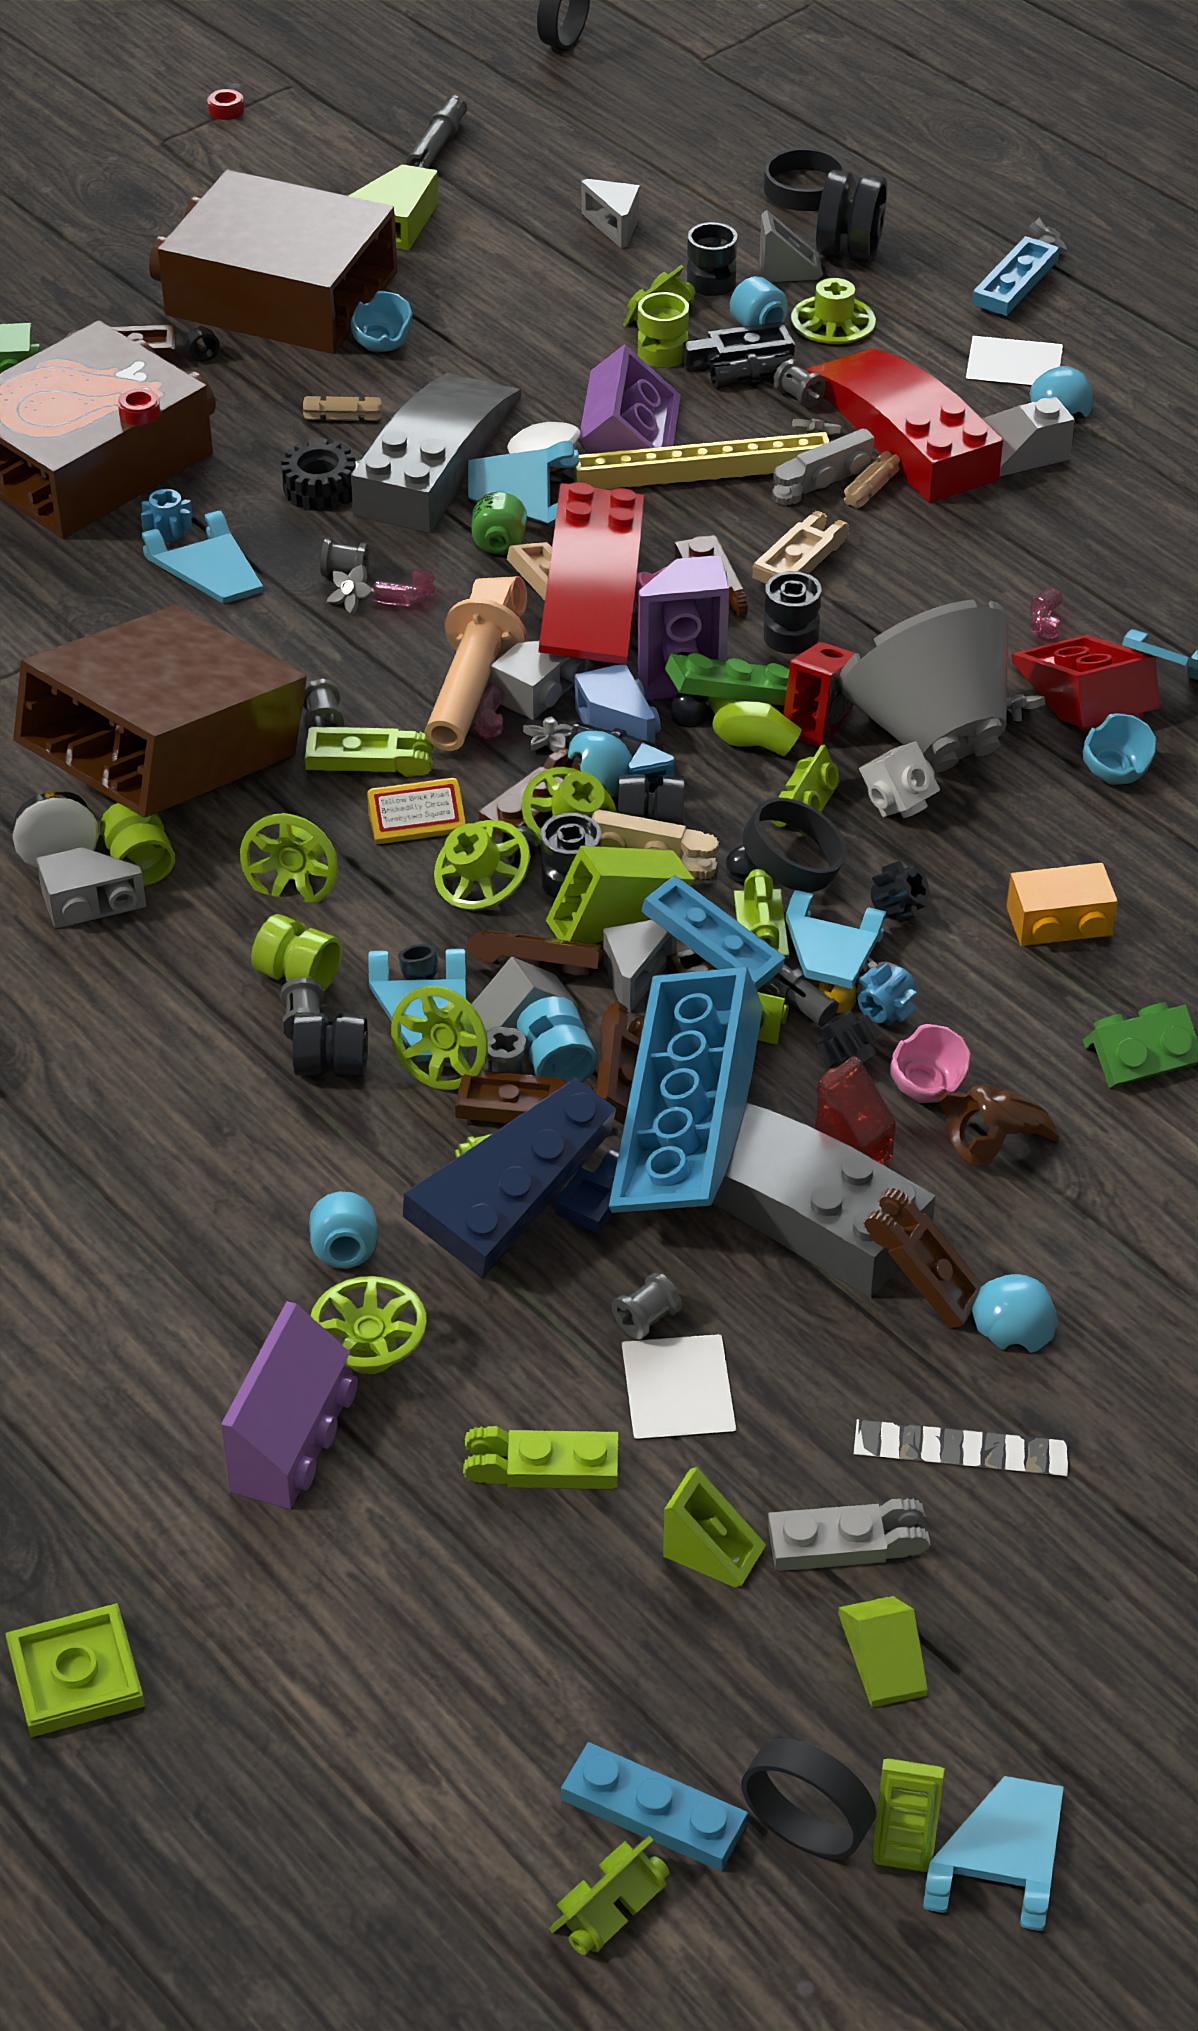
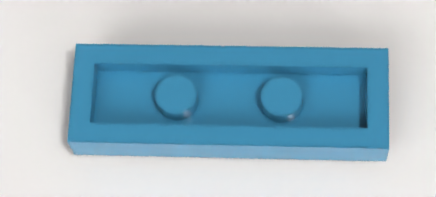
[972,236,1060,316]
[641,875,786,990]
[561,1742,748,1872]

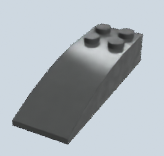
[351,373,521,533]
[713,1103,936,1298]

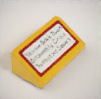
[367,778,466,844]

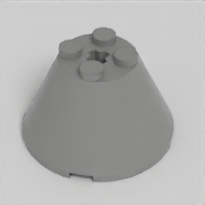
[838,600,1008,772]

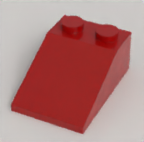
[1011,635,1160,731]

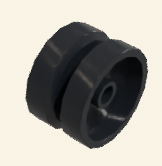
[816,169,888,263]

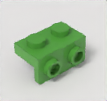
[1082,1002,1198,1089]

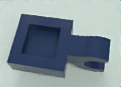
[554,1148,619,1234]

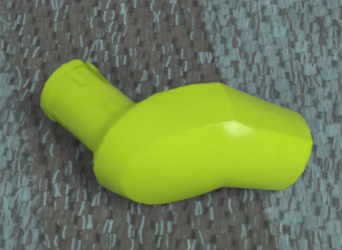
[708,697,802,756]

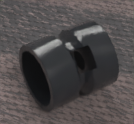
[687,222,738,296]
[763,571,822,654]
[618,774,684,825]
[541,813,601,899]
[293,1012,368,1077]

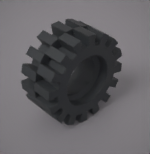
[281,439,356,511]

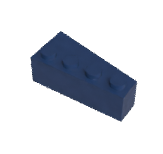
[402,1078,616,1279]

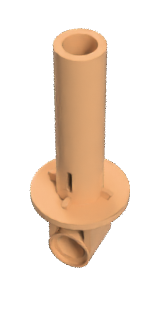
[425,576,527,751]

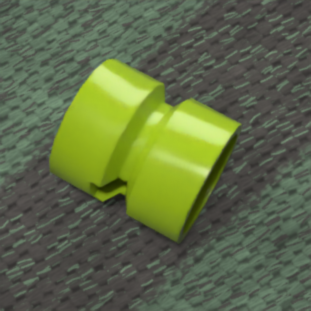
[638,292,689,368]
[100,803,175,886]
[251,914,342,991]

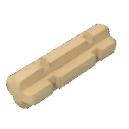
[303,396,382,421]
[844,451,900,509]

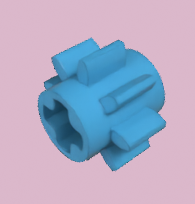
[141,489,192,542]
[857,963,918,1026]

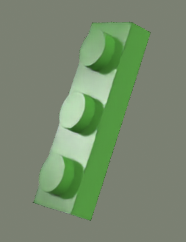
[665,653,789,706]

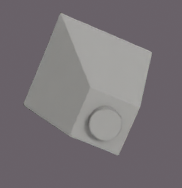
[982,397,1075,476]

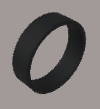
[537,0,590,49]
[764,148,846,211]
[742,797,847,892]
[741,1739,876,1859]

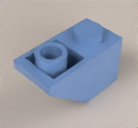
[575,664,661,743]

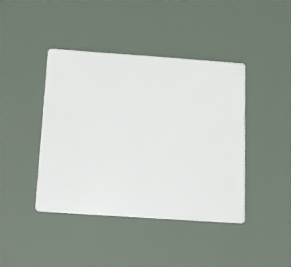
[966,336,1063,385]
[622,1334,736,1439]

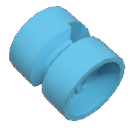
[517,996,597,1083]

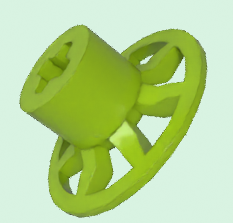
[791,278,876,344]
[521,767,617,843]
[240,813,338,903]
[434,820,530,911]
[391,986,488,1090]
[311,1276,426,1374]

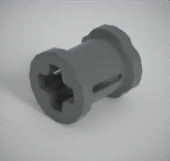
[774,359,827,408]
[320,538,370,577]
[304,679,344,732]
[280,977,324,1041]
[484,1027,527,1075]
[612,1272,682,1340]

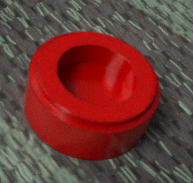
[208,89,244,120]
[118,388,161,425]

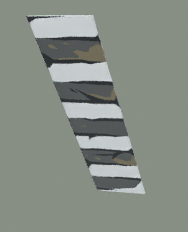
[854,1419,1069,1476]

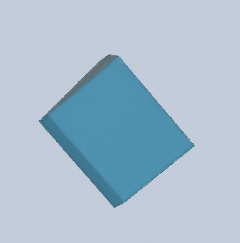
[628,743,674,782]

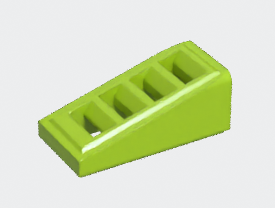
[872,1758,945,1872]

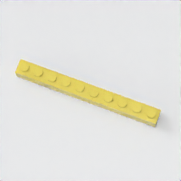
[573,432,829,489]

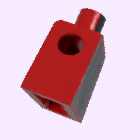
[784,643,855,748]

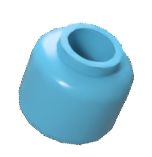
[730,276,788,327]
[309,1191,378,1269]

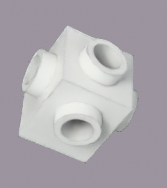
[859,741,940,818]

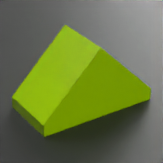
[663,1467,766,1587]
[838,1596,928,1708]

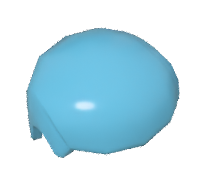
[350,291,413,352]
[1029,366,1094,417]
[1082,713,1157,785]
[568,731,632,796]
[972,1274,1058,1353]

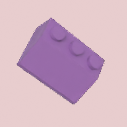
[578,344,681,454]
[638,555,729,700]
[221,1301,358,1509]

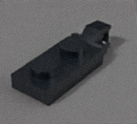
[682,322,795,371]

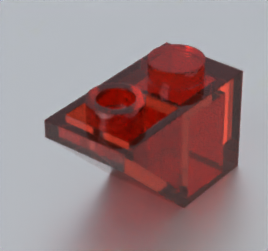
[815,1056,896,1165]

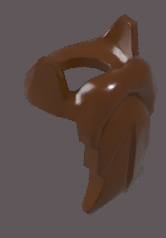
[937,1084,1061,1167]

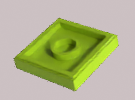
[5,1603,145,1738]

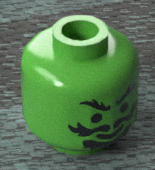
[471,492,527,555]

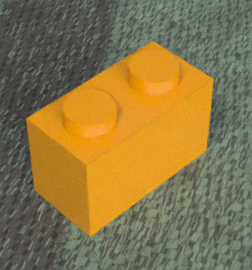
[1007,863,1118,946]

